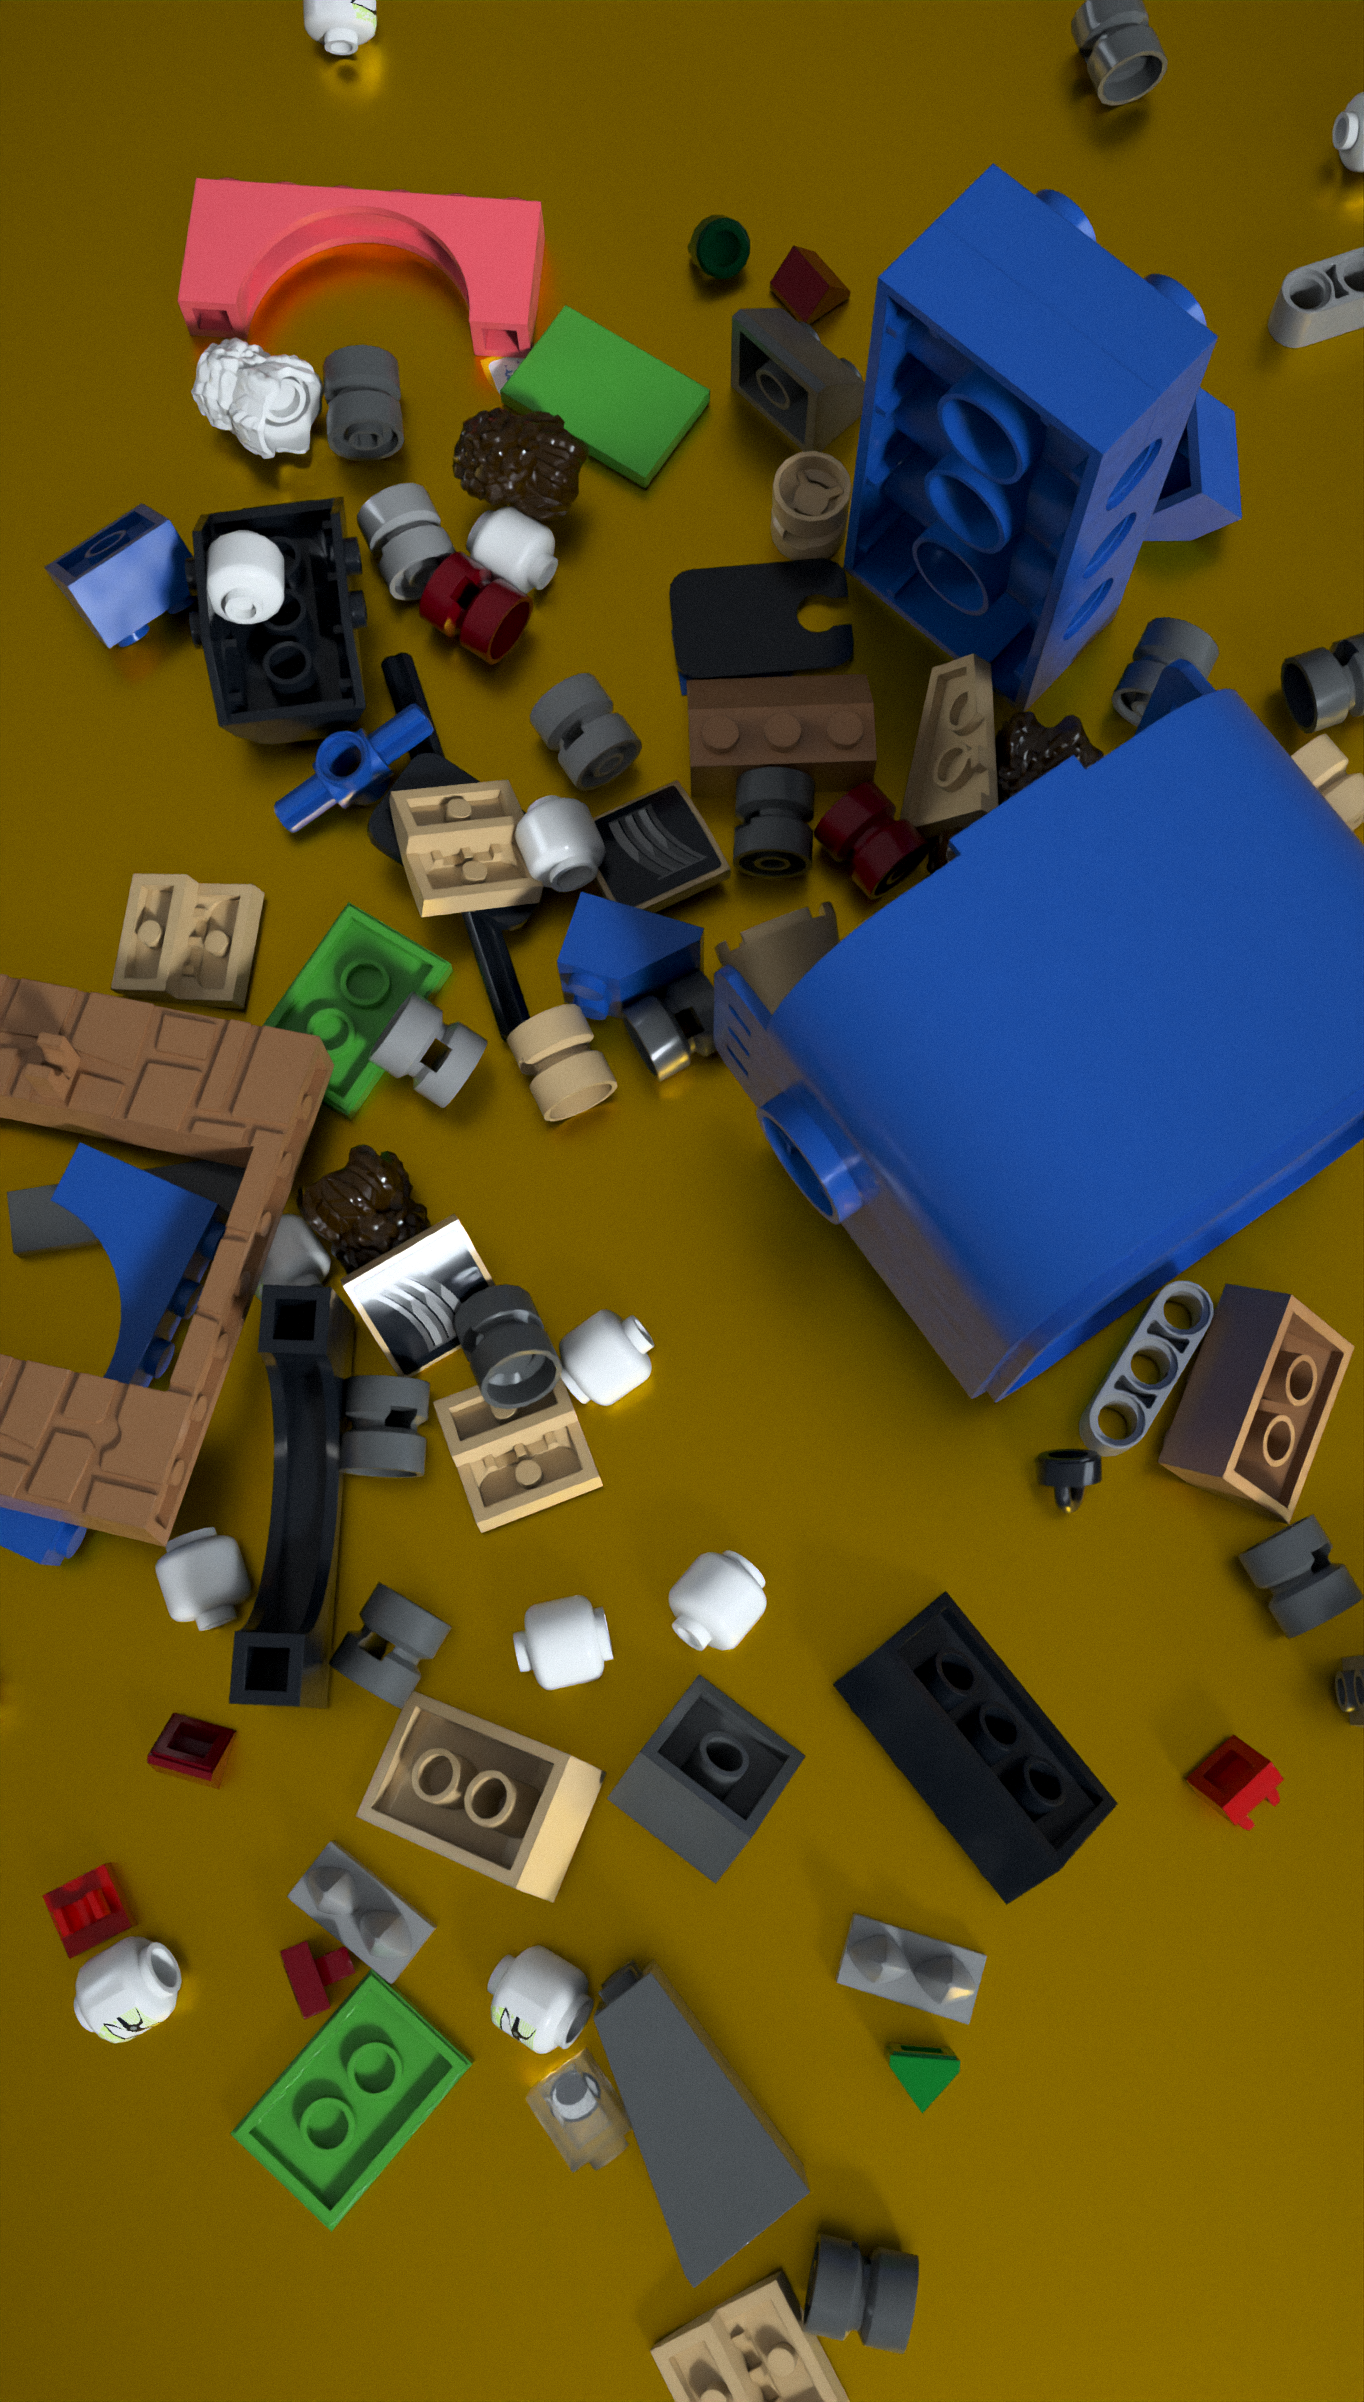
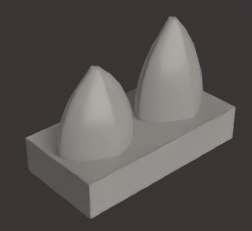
[287,1840,437,1984]
[835,1912,987,2025]

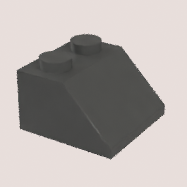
[731,308,865,452]
[607,1674,805,1884]

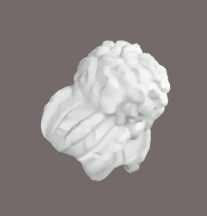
[191,337,324,459]

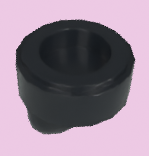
[1035,1449,1102,1514]

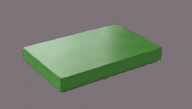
[500,305,710,489]
[262,902,453,1121]
[230,1968,475,2232]

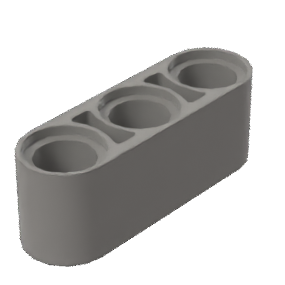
[1268,247,1364,348]
[1079,1281,1214,1457]

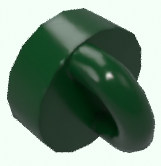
[687,215,750,279]

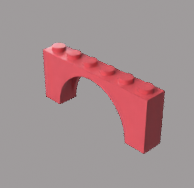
[177,177,545,358]

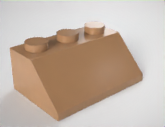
[687,674,877,797]
[1158,1284,1355,1525]

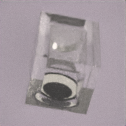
[525,2047,632,2173]

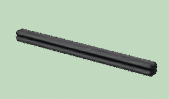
[381,652,530,1042]

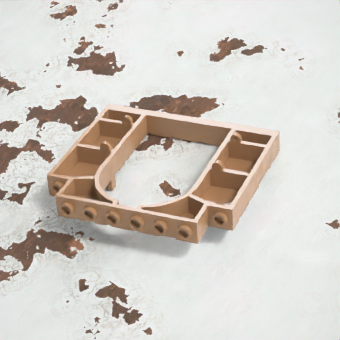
[0,974,335,1547]

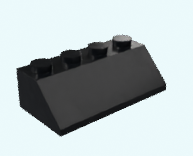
[833,1591,1118,1905]

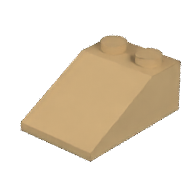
[356,1691,607,1903]

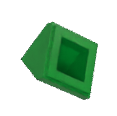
[884,2043,960,2114]

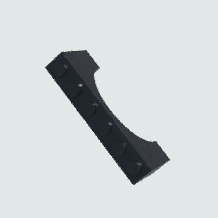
[229,1285,355,1709]

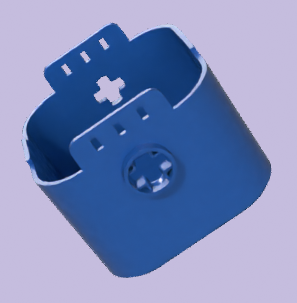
[713,659,1364,1402]

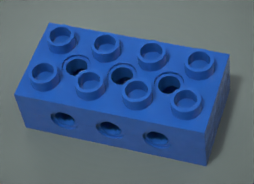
[843,163,1218,712]

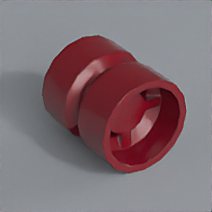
[419,551,533,665]
[814,781,931,900]

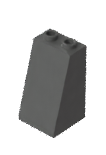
[593,1958,810,2288]

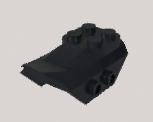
[185,497,368,745]

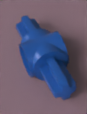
[274,704,434,833]

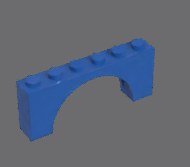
[0,1142,230,1566]

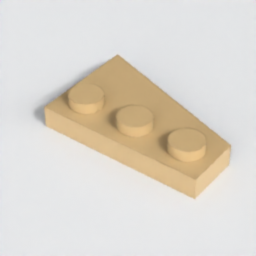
[899,653,999,839]

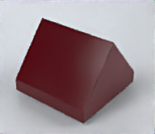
[770,246,850,325]
[147,1713,236,1790]

